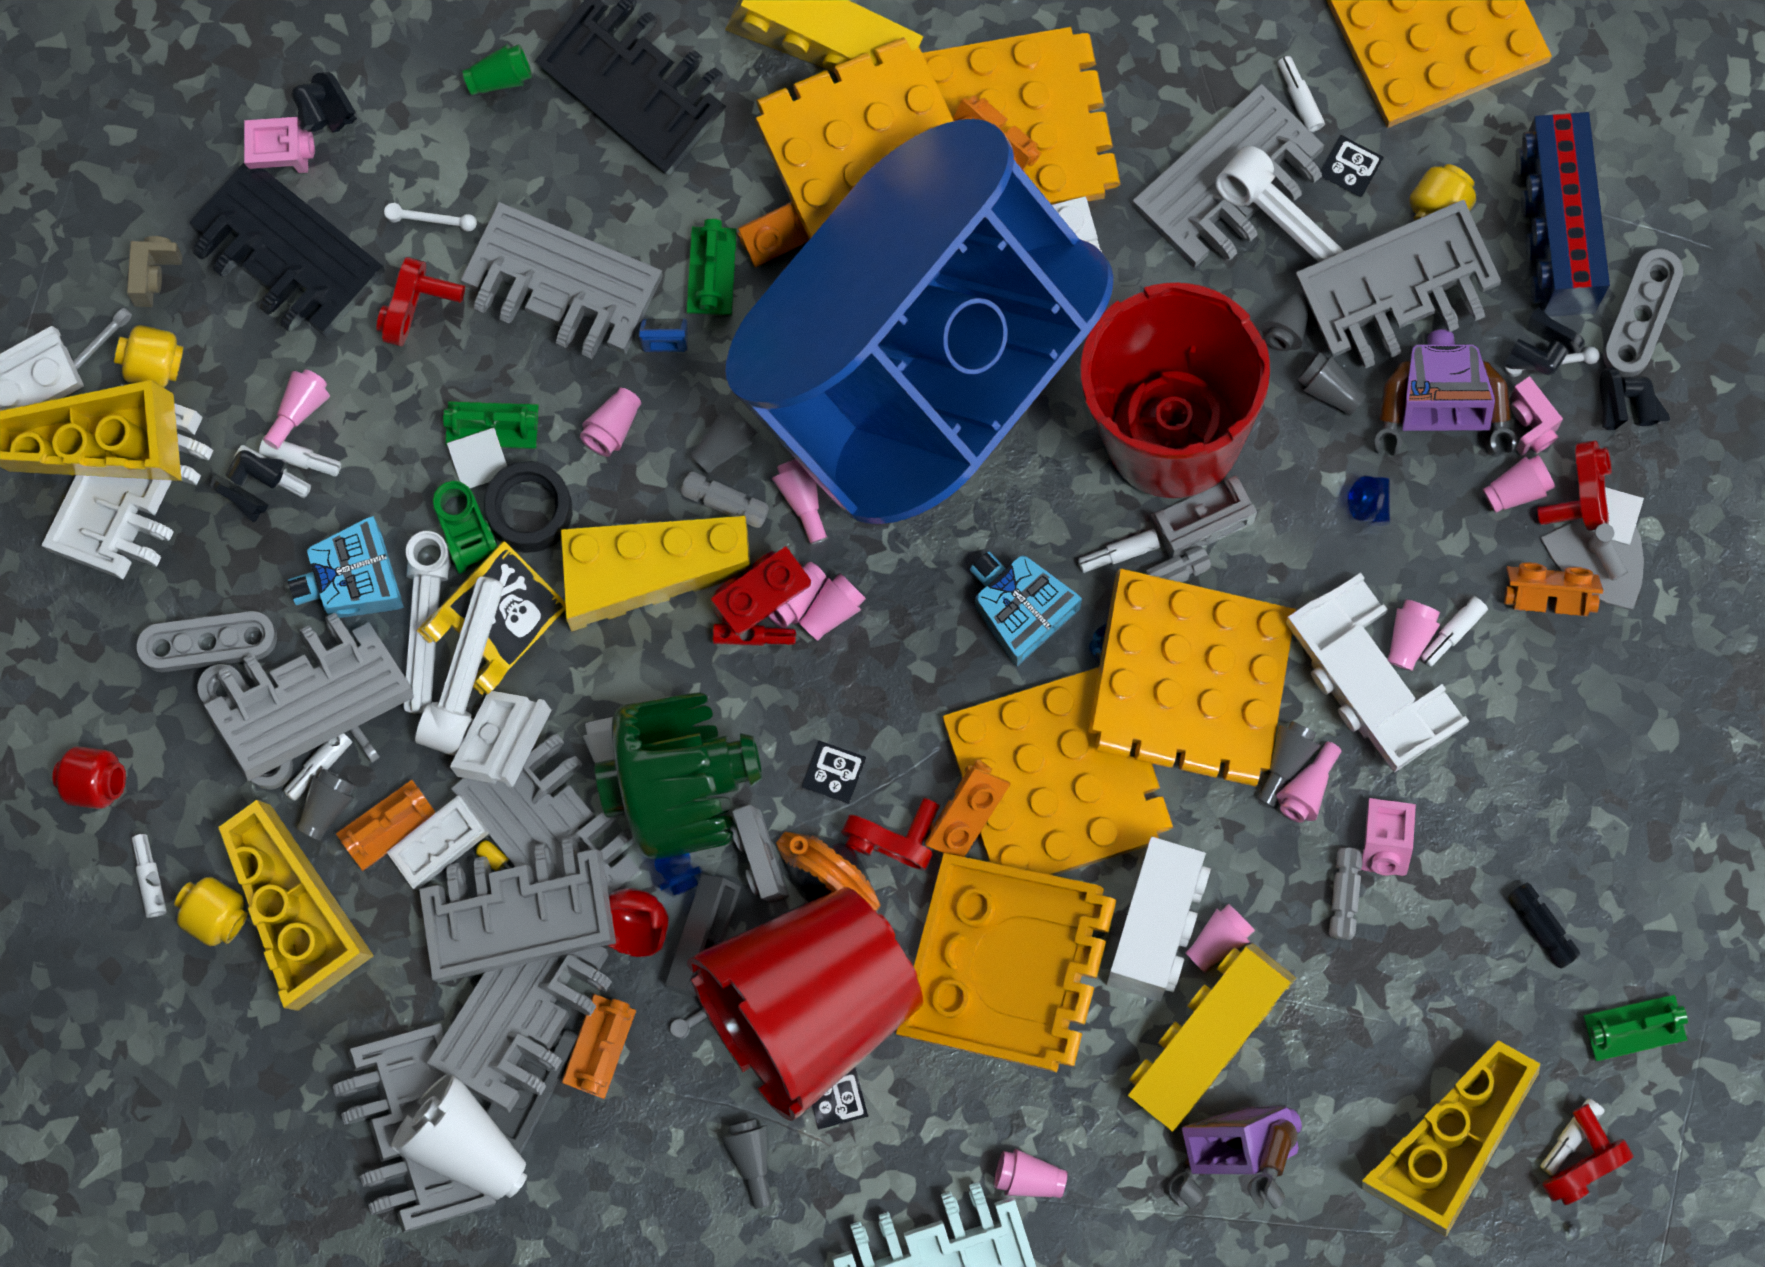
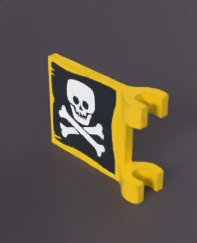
[416,541,566,695]

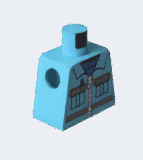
[288,516,404,618]
[970,551,1082,667]

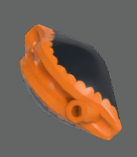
[776,832,881,912]

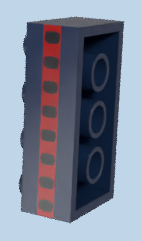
[1516,112,1610,317]

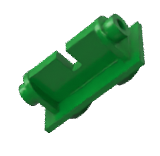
[687,219,737,315]
[443,401,539,449]
[1583,995,1688,1062]

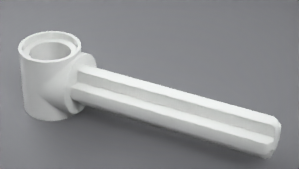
[1216,146,1344,262]
[403,531,452,714]
[415,576,504,756]

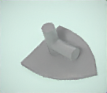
[1541,518,1644,610]

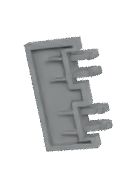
[1132,84,1324,268]
[1296,200,1501,368]
[461,202,663,359]
[204,613,414,781]
[451,734,641,895]
[419,836,616,983]
[427,947,612,1113]
[333,1023,496,1233]

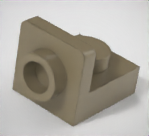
[127,236,182,307]

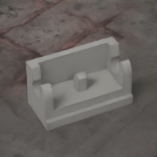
[1150,476,1257,559]

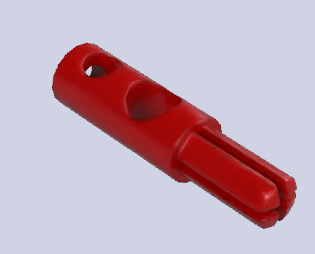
[713,624,797,646]

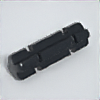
[1508,882,1580,969]

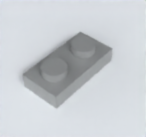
[731,805,790,903]

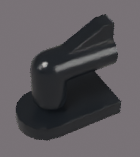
[291,72,357,133]
[1504,307,1585,376]
[1600,368,1670,431]
[209,450,288,522]

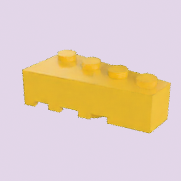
[725,0,924,73]
[0,380,182,481]
[561,516,751,632]
[219,800,374,1011]
[1128,943,1297,1132]
[1362,1040,1540,1237]

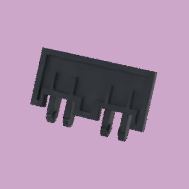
[535,0,727,175]
[189,163,385,337]

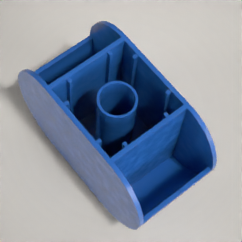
[725,119,1113,524]

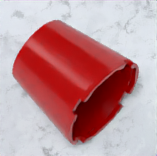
[1081,282,1270,498]
[687,887,923,1121]

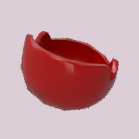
[608,888,669,957]

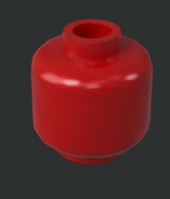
[52,746,126,809]

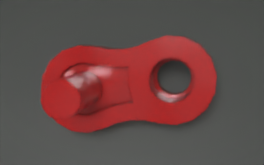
[376,257,465,347]
[1538,440,1612,531]
[841,798,940,871]
[1542,1104,1634,1205]

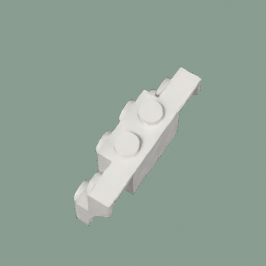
[1286,573,1470,773]

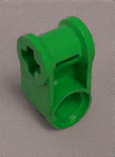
[433,481,498,574]

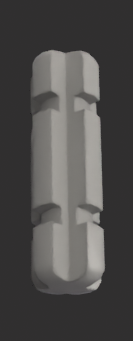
[681,472,769,528]
[1145,546,1211,583]
[1329,847,1363,940]

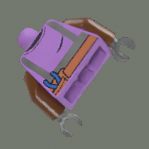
[1374,329,1517,456]
[1168,1106,1302,1209]

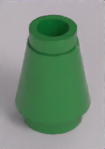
[462,44,532,95]

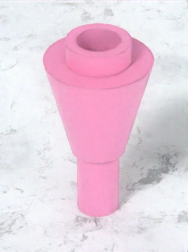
[263,369,330,450]
[772,459,827,544]
[1276,742,1342,823]

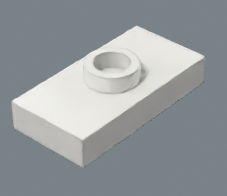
[387,795,490,890]

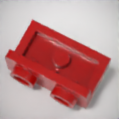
[711,546,811,635]

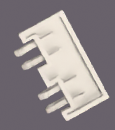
[41,384,213,580]

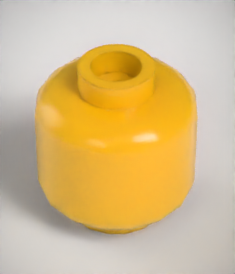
[1409,164,1476,221]
[114,325,184,388]
[174,877,248,946]

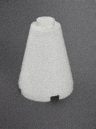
[391,1074,527,1200]

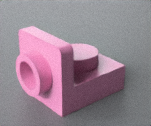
[244,117,315,173]
[1509,376,1563,456]
[1361,798,1416,876]

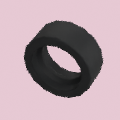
[484,461,573,553]

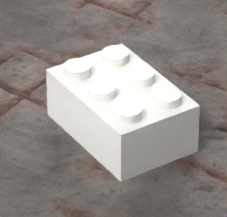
[1107,836,1211,1001]

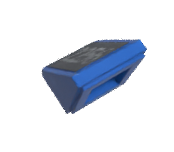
[639,319,688,352]

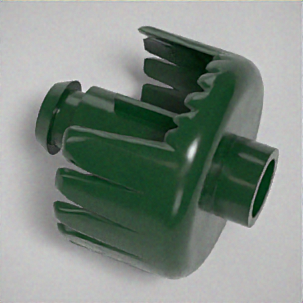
[595,692,763,859]

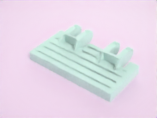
[832,1182,1036,1267]

